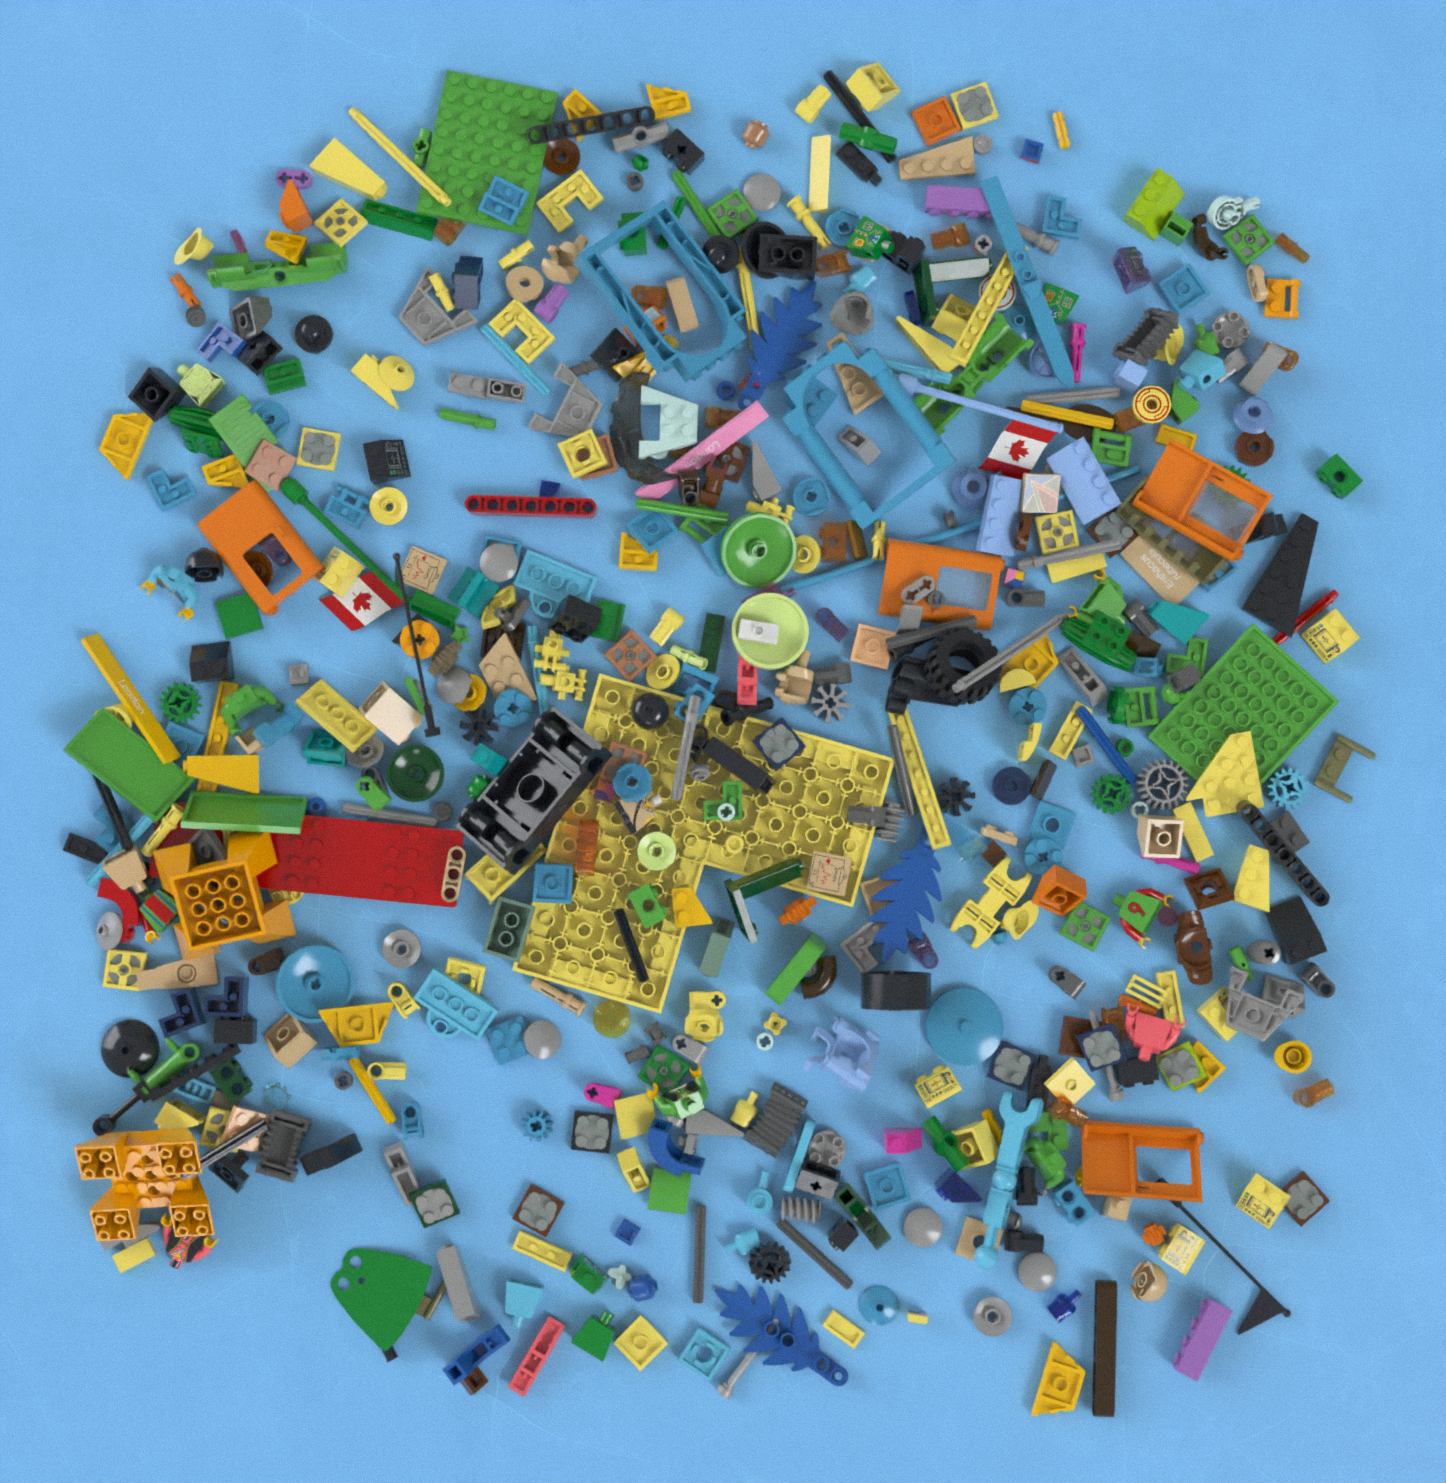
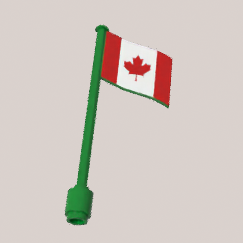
[280,477,413,631]

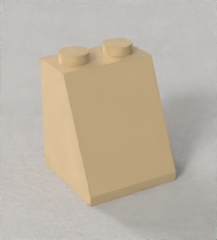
[358,680,424,746]

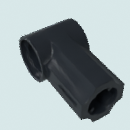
[1016,1166,1038,1206]
[1004,1229,1044,1252]

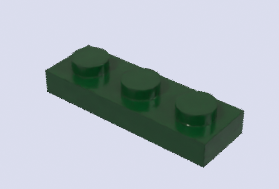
[698,613,725,673]

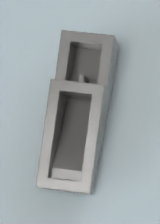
[896,604,923,634]
[384,1140,421,1207]
[100,1221,163,1251]

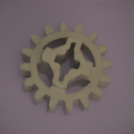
[427,640,463,677]

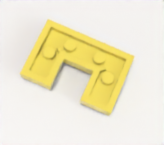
[536,169,604,234]
[489,299,556,365]

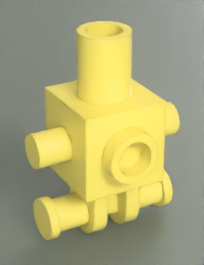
[745,497,795,526]
[534,630,570,673]
[539,665,587,701]

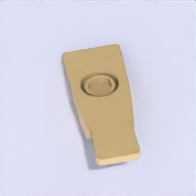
[136,954,218,991]

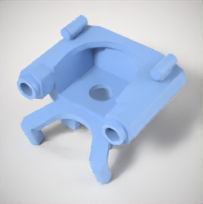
[803,1017,881,1092]

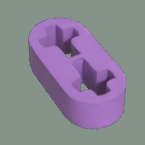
[276,169,313,190]

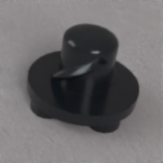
[702,235,740,274]
[294,315,334,354]

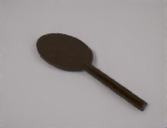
[1006,404,1117,443]

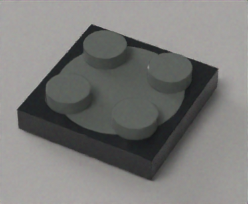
[571,1110,614,1154]

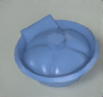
[1028,340,1056,379]
[1232,396,1273,434]
[952,467,990,508]

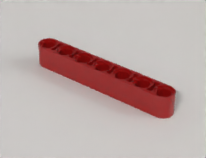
[465,495,598,519]

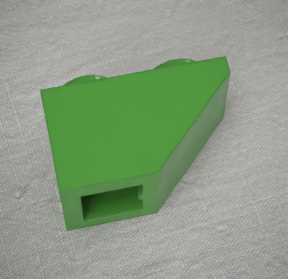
[1169,378,1201,425]

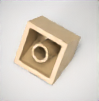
[1137,815,1184,858]
[263,1013,318,1069]

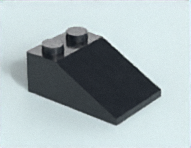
[758,234,817,281]
[1265,896,1327,965]

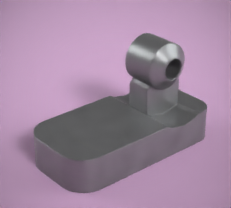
[494,597,531,632]

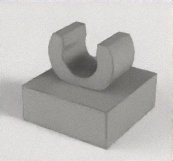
[288,664,310,685]
[677,1134,700,1155]

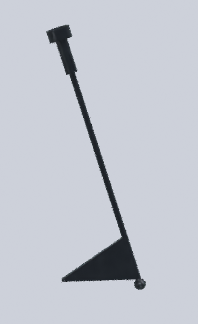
[393,553,441,738]
[1156,1177,1291,1335]

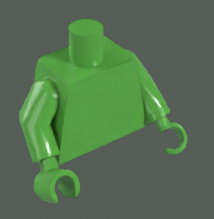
[221,684,284,738]

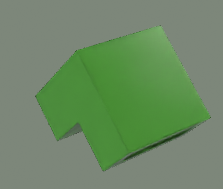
[1159,212,1193,247]

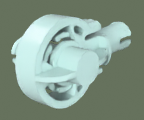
[1207,195,1260,230]

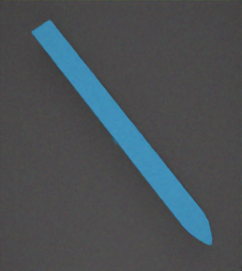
[979,176,1074,389]

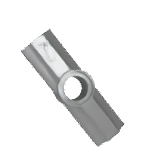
[611,122,670,154]

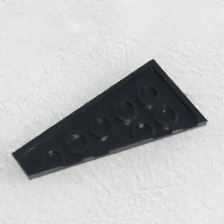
[1241,513,1319,639]

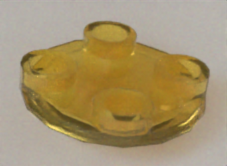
[593,1000,631,1038]

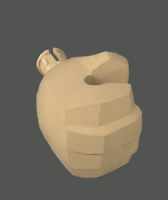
[541,234,589,284]
[775,650,814,705]

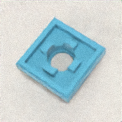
[677,1326,731,1382]

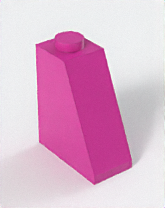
[883,1127,922,1154]

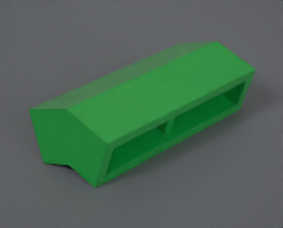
[409,589,461,629]

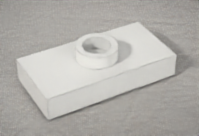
[738,619,779,645]

